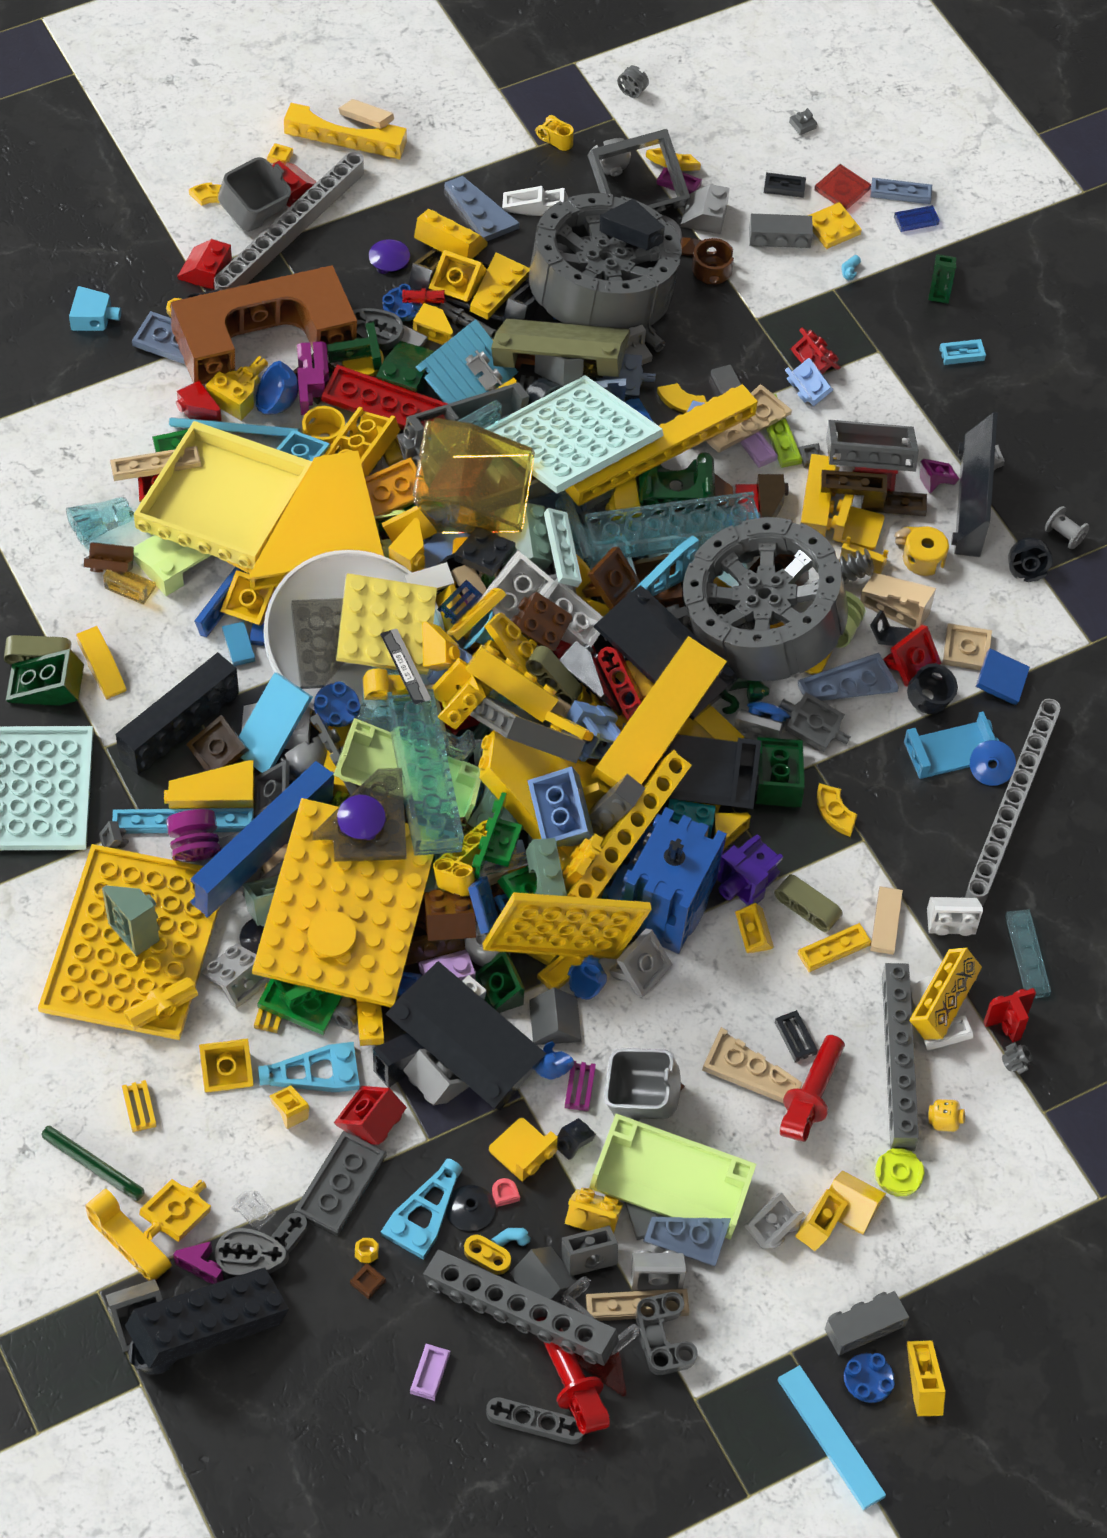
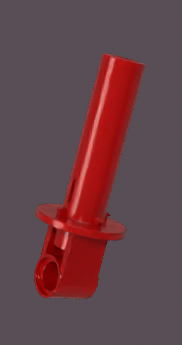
[780,1035,845,1142]
[536,1317,610,1434]

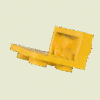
[831,494,885,550]
[489,1118,558,1182]

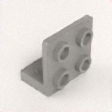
[201,944,271,1008]

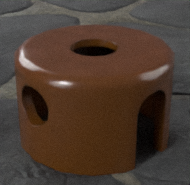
[692,238,734,285]

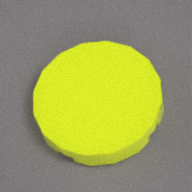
[874,1148,925,1196]

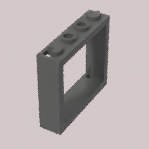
[588,129,690,214]
[826,420,919,472]
[470,696,585,763]

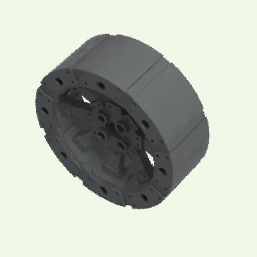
[529,193,682,329]
[683,517,848,681]

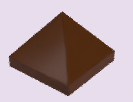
[681,237,702,257]

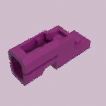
[297,342,329,415]

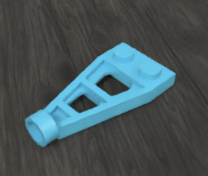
[632,535,699,596]
[258,1042,360,1092]
[381,1159,463,1260]

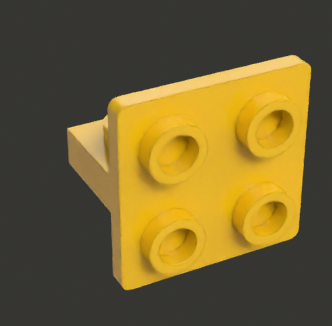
[564,1188,624,1234]

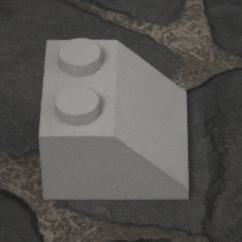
[681,184,730,234]
[403,1049,469,1105]
[631,1250,686,1291]

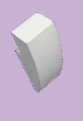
[502,186,568,216]

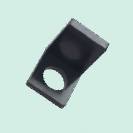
[870,610,913,646]

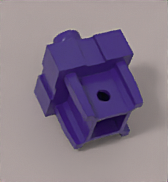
[717,834,783,906]

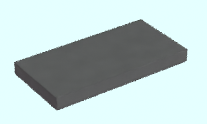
[294,1131,387,1236]

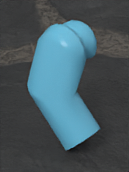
[841,255,861,280]
[491,1228,530,1247]

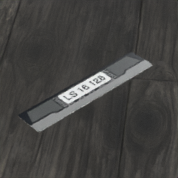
[380,629,431,705]

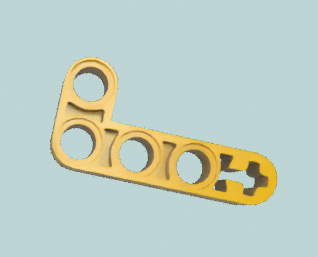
[433,820,488,896]
[85,1189,172,1281]

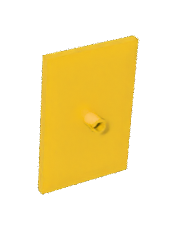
[482,892,652,959]

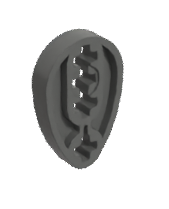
[353,308,404,350]
[215,1228,289,1277]

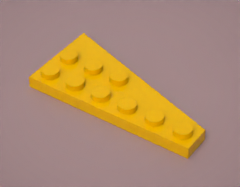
[484,612,594,706]

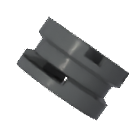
[617,65,649,98]

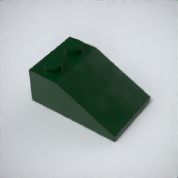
[376,341,435,394]
[6,649,84,706]
[755,737,805,807]

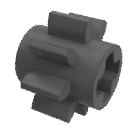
[1002,1042,1032,1074]

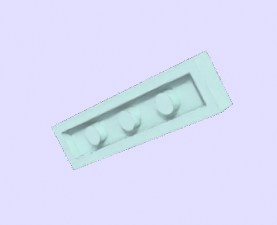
[544,508,582,587]

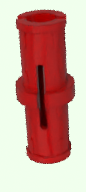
[402,288,445,305]

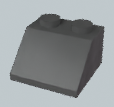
[105,1279,162,1352]

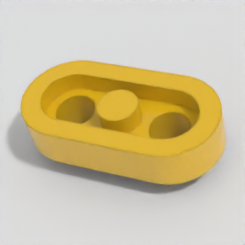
[464,1235,511,1275]

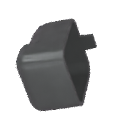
[218,157,291,232]
[604,1048,681,1121]

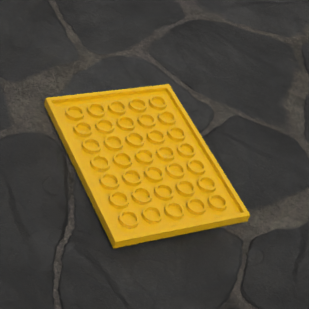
[252,798,440,1007]
[38,844,220,1040]

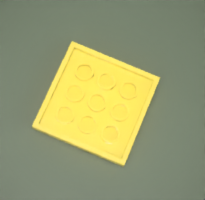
[336,573,437,675]

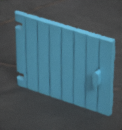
[416,319,518,404]

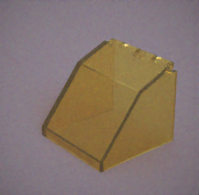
[412,418,535,533]

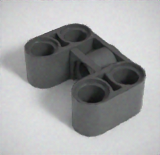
[635,1292,698,1375]

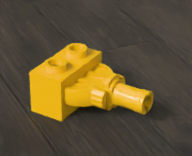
[206,356,268,421]

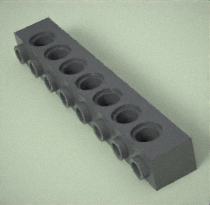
[882,963,919,1151]
[423,1249,619,1366]

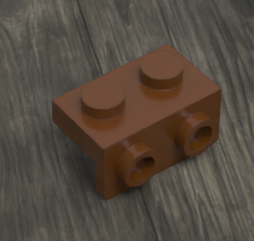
[84,542,134,575]

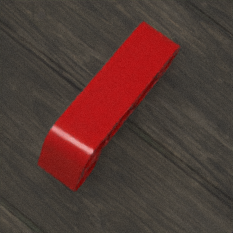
[598,647,644,722]

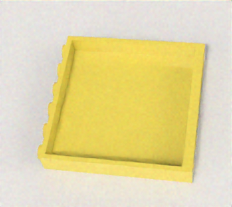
[134,421,312,569]

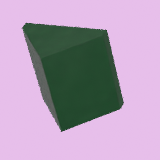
[475,952,525,1013]

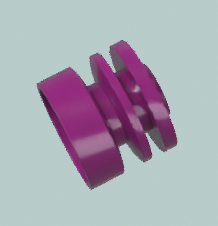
[166,809,221,862]

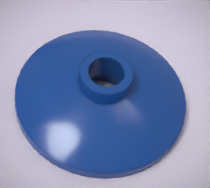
[970,740,1016,786]

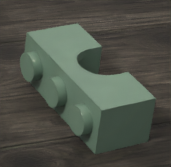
[525,838,567,896]

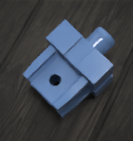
[567,701,621,762]

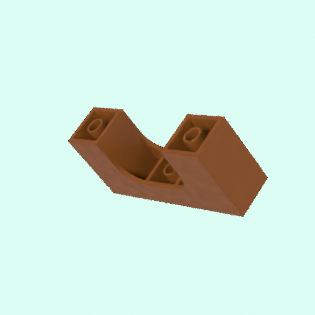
[171,265,357,384]

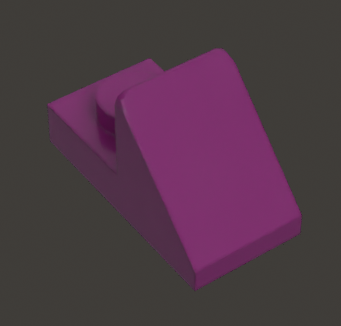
[920,459,960,493]
[173,1242,224,1284]

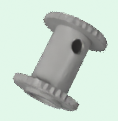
[1045,506,1089,549]

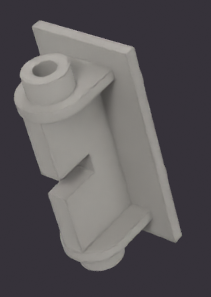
[465,350,503,391]

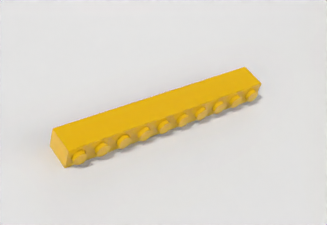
[565,384,758,506]

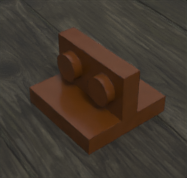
[582,547,640,610]

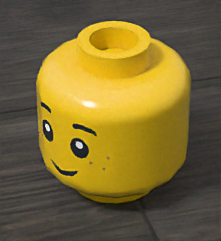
[928,1099,965,1132]

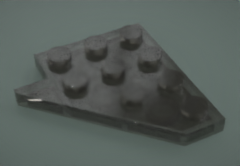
[291,598,346,689]
[313,768,407,862]

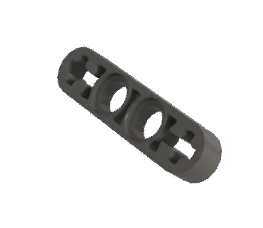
[486,1397,584,1444]

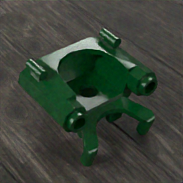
[639,452,715,519]

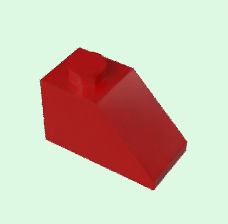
[176,381,222,422]

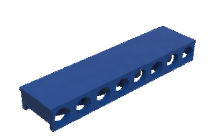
[190,761,334,918]

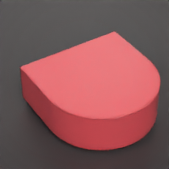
[492,1178,520,1208]

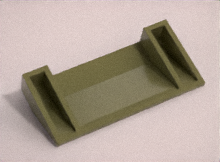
[491,319,630,377]

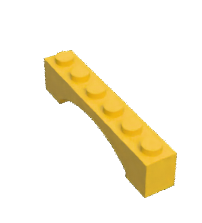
[284,103,407,159]

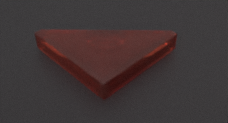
[575,1348,626,1396]

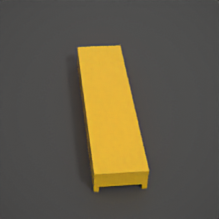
[324,407,400,477]
[591,636,727,787]
[566,750,692,898]

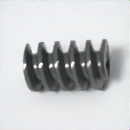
[840,548,874,584]

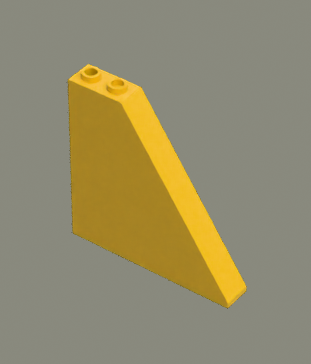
[250,451,384,591]
[478,730,612,899]

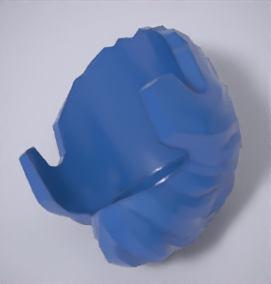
[568,955,607,1000]
[534,1041,574,1080]

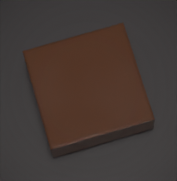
[350,1263,386,1299]

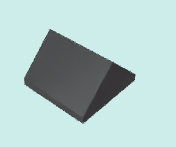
[254,760,290,818]
[529,987,581,1045]
[510,1246,580,1302]

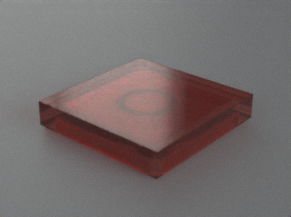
[814,164,871,210]

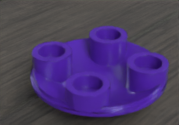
[369,239,410,274]
[337,795,385,840]

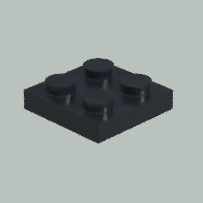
[454,527,516,577]

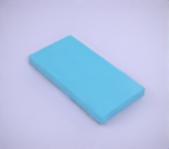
[239,672,313,773]

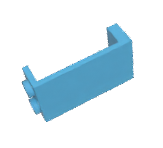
[904,712,999,779]

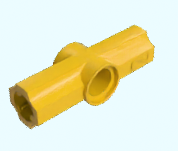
[124,976,198,1031]

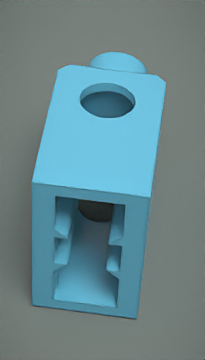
[69,286,121,331]

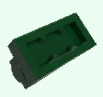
[928,254,957,304]
[327,322,382,370]

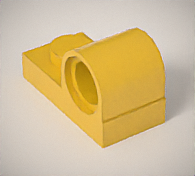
[363,668,411,700]

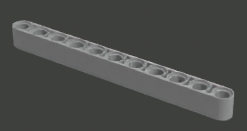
[214,151,364,290]
[965,699,1061,906]

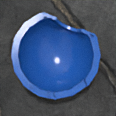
[256,361,298,415]

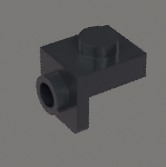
[557,1118,596,1160]

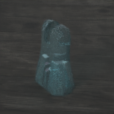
[66,497,134,545]

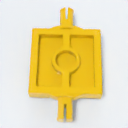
[562,834,603,891]
[139,1179,211,1242]

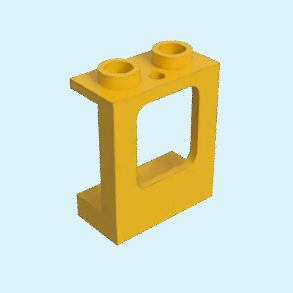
[429,658,486,730]

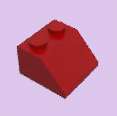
[272,160,316,207]
[177,239,232,290]
[333,1086,407,1145]

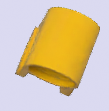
[535,115,573,151]

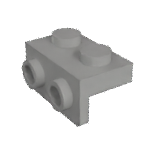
[744,1193,805,1249]

